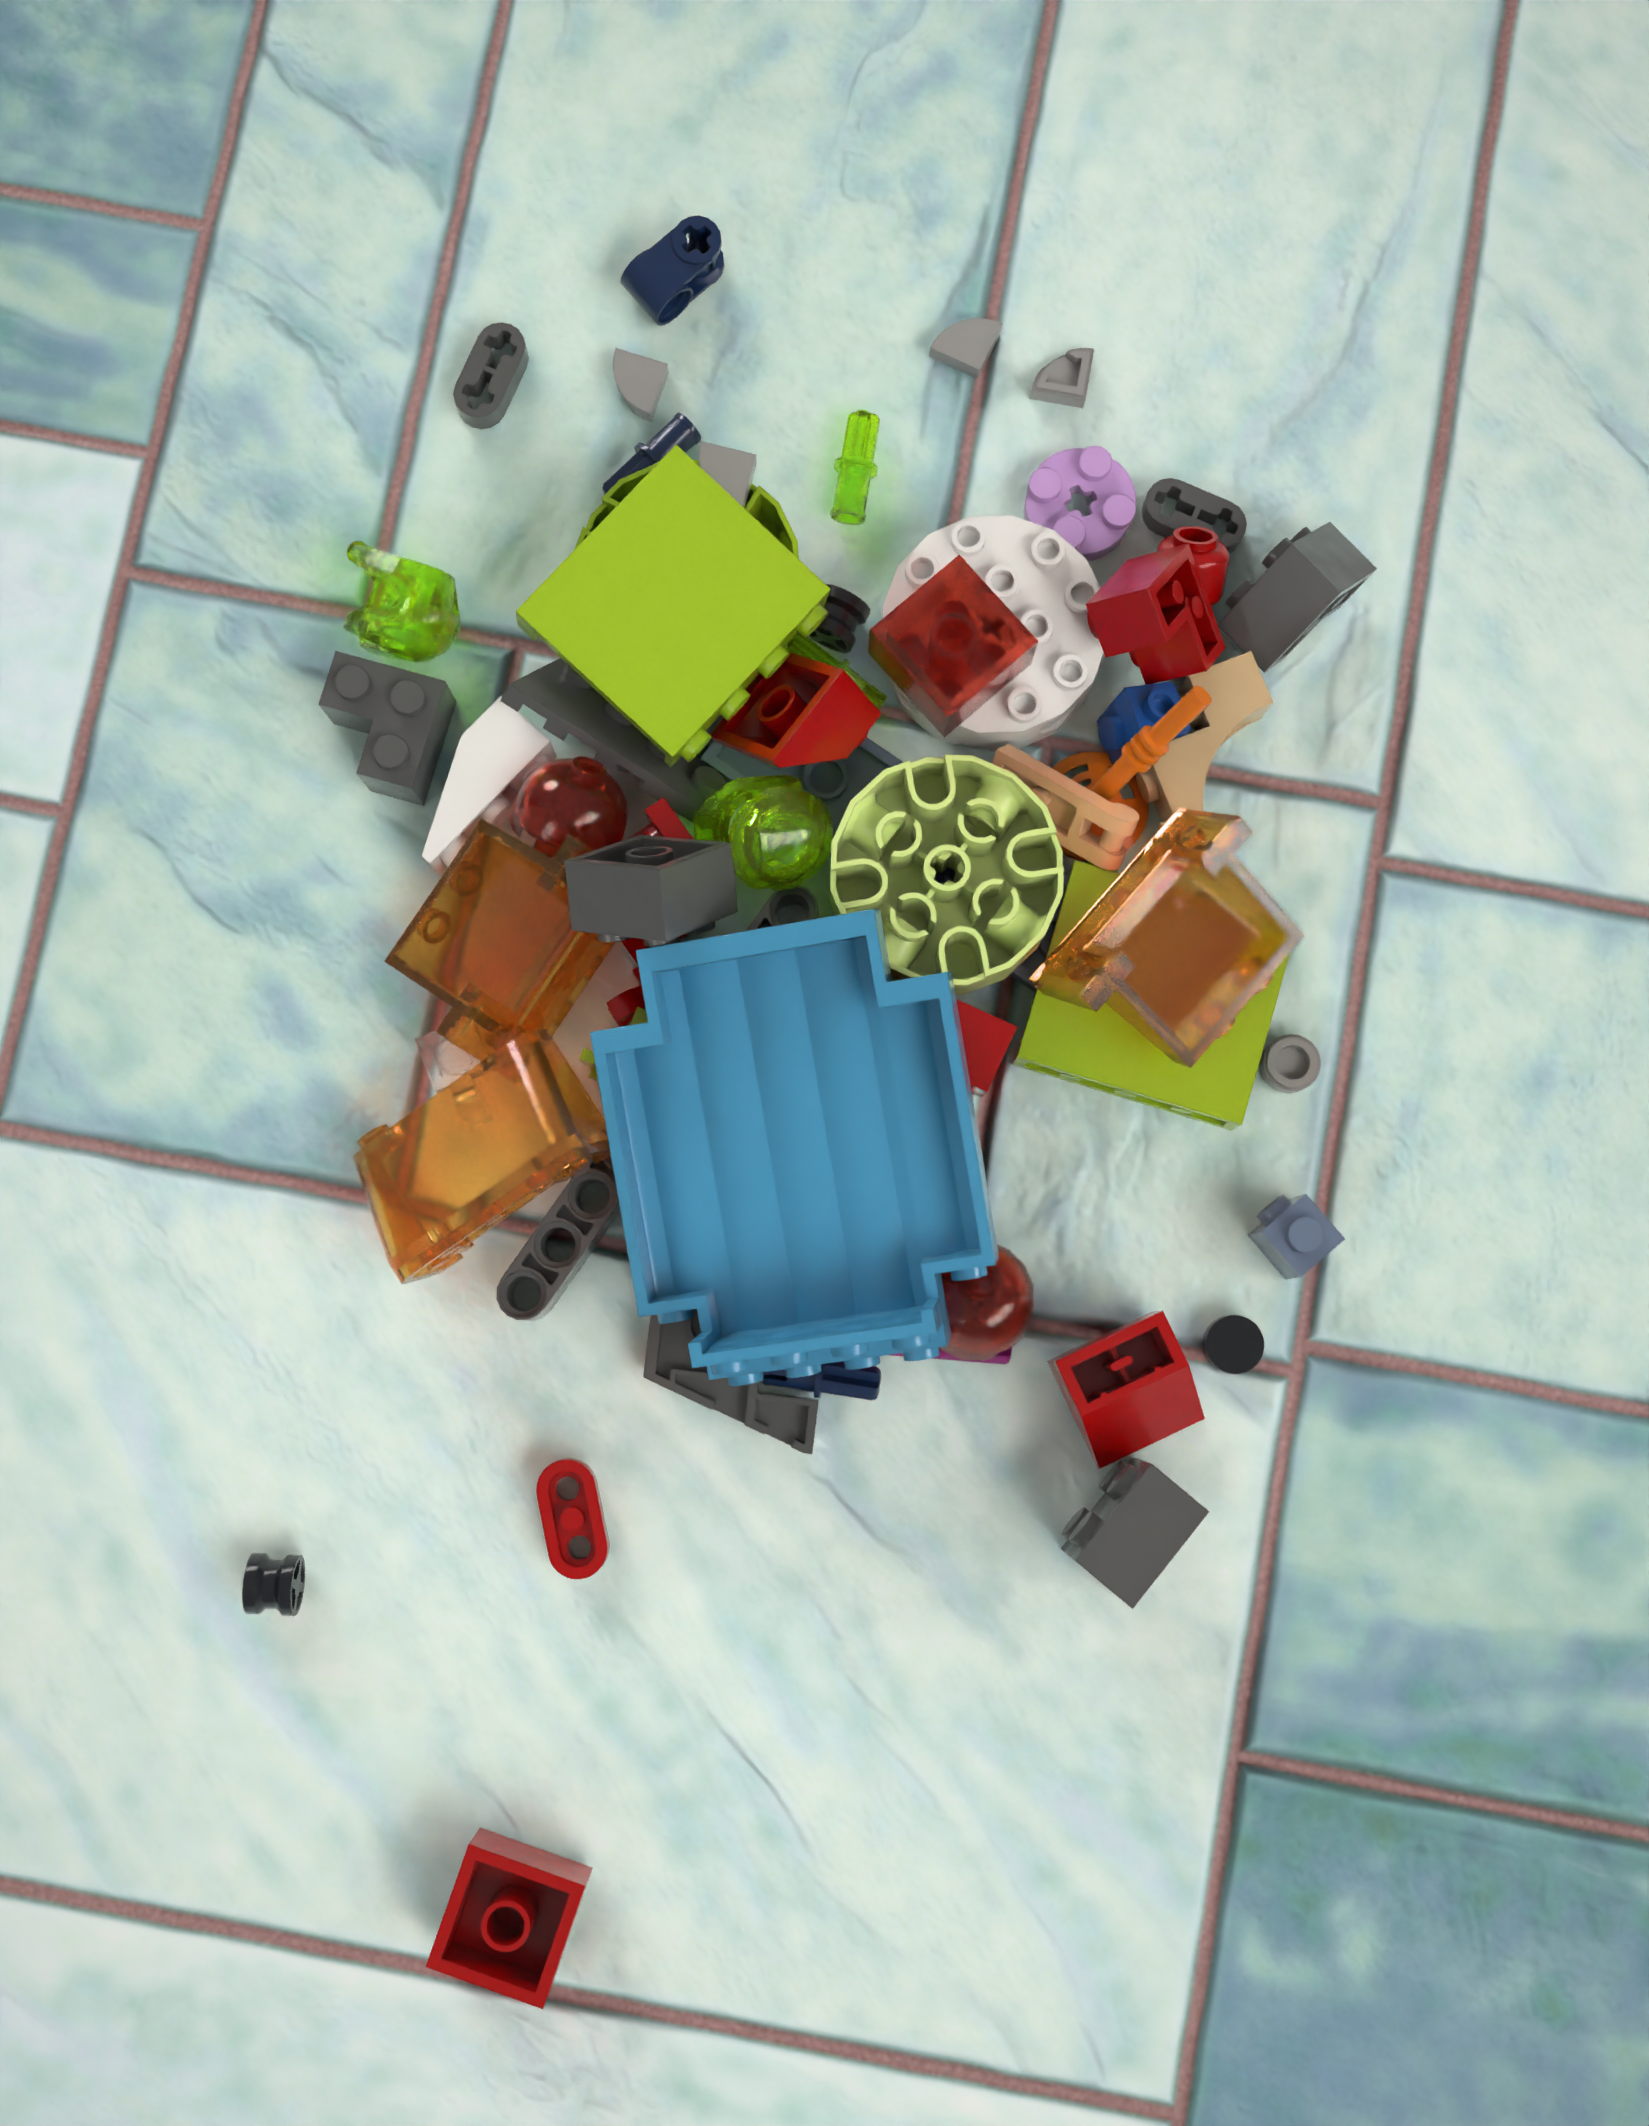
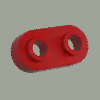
[536,1458,610,1579]

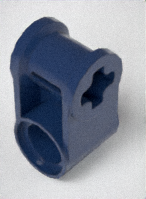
[620,215,725,326]

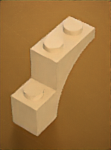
[1136,651,1273,867]

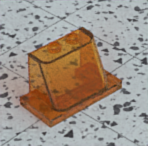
[1029,808,1305,1068]
[384,818,615,1085]

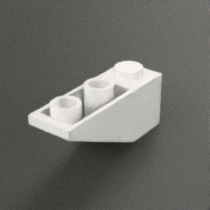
[422,696,557,876]

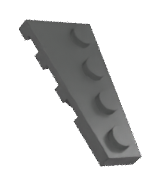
[500,658,740,829]

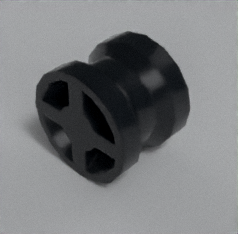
[809,584,870,653]
[242,1553,305,1616]

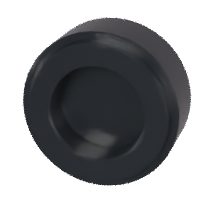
[1202,1315,1264,1374]

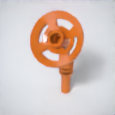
[1052,685,1212,862]

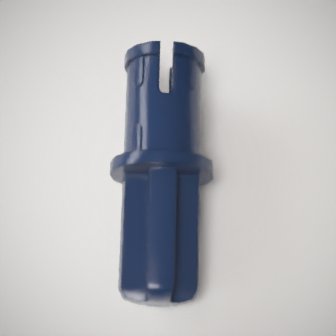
[602,412,701,494]
[762,1361,882,1401]

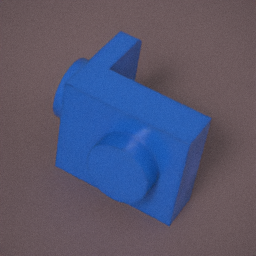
[1096,682,1191,765]

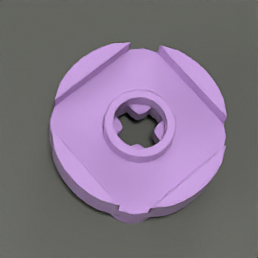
[1024,446,1136,561]

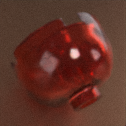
[509,756,629,864]
[939,1244,1034,1361]

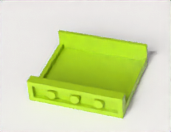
[516,445,831,767]
[1012,860,1297,1131]

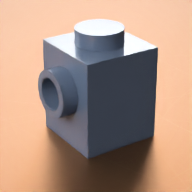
[1248,1194,1345,1279]

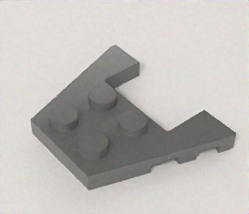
[643,1309,819,1454]

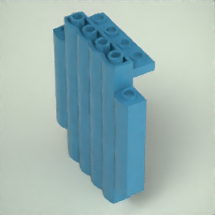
[590,909,999,1386]

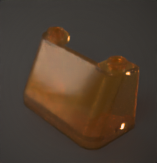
[353,1026,611,1285]

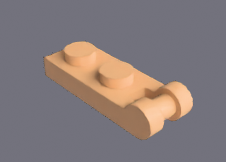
[992,744,1139,870]

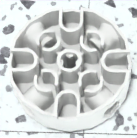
[881,515,1104,751]

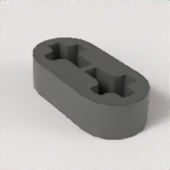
[453,322,529,429]
[1141,478,1247,554]

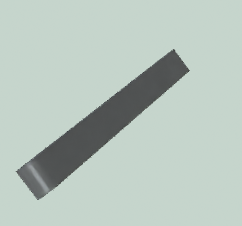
[496,885,818,1321]

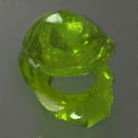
[343,541,461,662]
[693,775,834,890]

